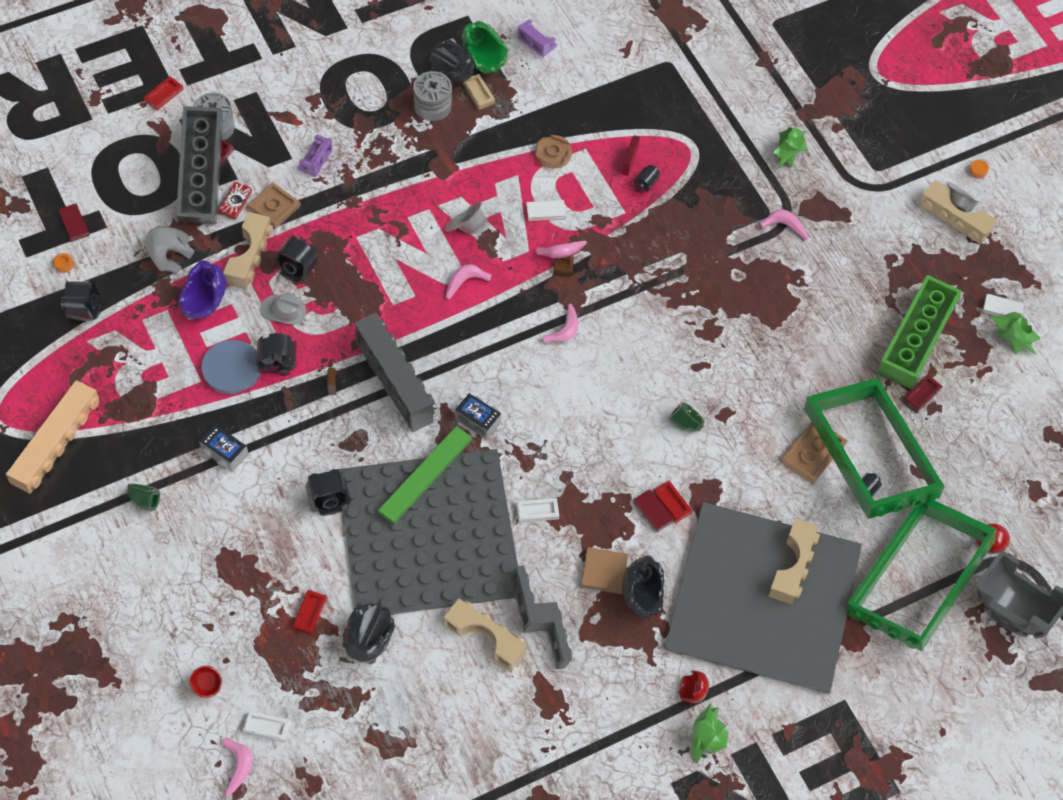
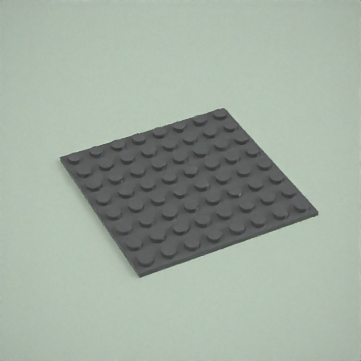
[338,449,518,615]
[665,502,862,694]

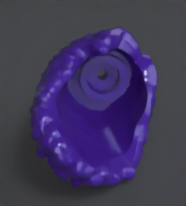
[178,260,227,320]

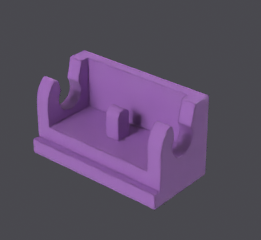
[517,19,557,57]
[298,135,333,177]

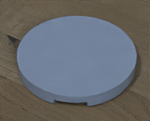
[202,340,261,395]

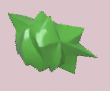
[773,127,808,168]
[991,312,1040,355]
[690,703,729,764]

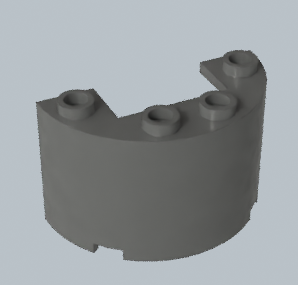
[974,550,1063,639]

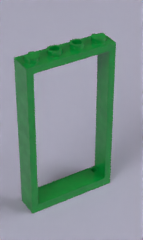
[804,378,945,519]
[848,500,996,651]

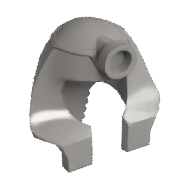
[145,226,195,275]

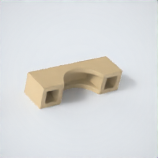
[919,180,997,244]
[223,212,273,289]
[768,518,820,605]
[444,599,527,672]

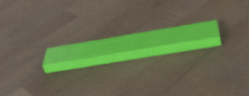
[378,426,472,524]

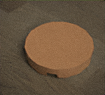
[535,135,572,169]

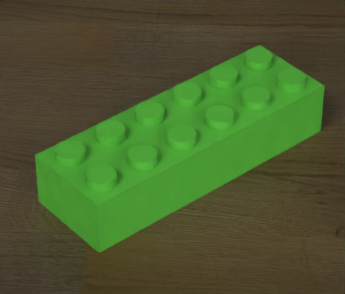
[877,275,962,389]

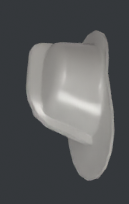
[946,182,982,213]
[445,201,487,233]
[260,293,306,325]

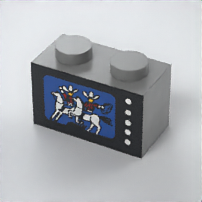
[455,393,501,440]
[199,424,248,472]

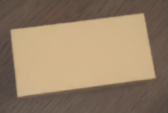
[463,74,495,110]

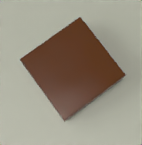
[553,256,574,276]
[327,368,336,395]

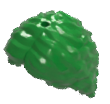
[462,21,509,74]

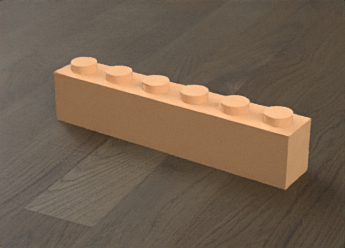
[6,380,99,494]

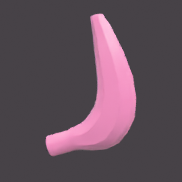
[759,210,809,240]
[536,241,587,258]
[446,264,492,300]
[543,304,578,343]
[222,737,252,797]

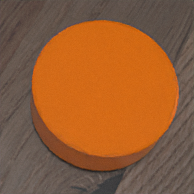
[969,160,989,178]
[53,253,74,273]

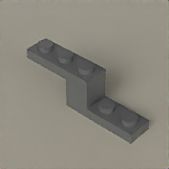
[510,566,572,669]

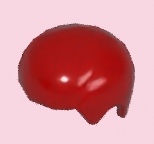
[976,523,1010,554]
[189,666,222,699]
[679,670,709,703]

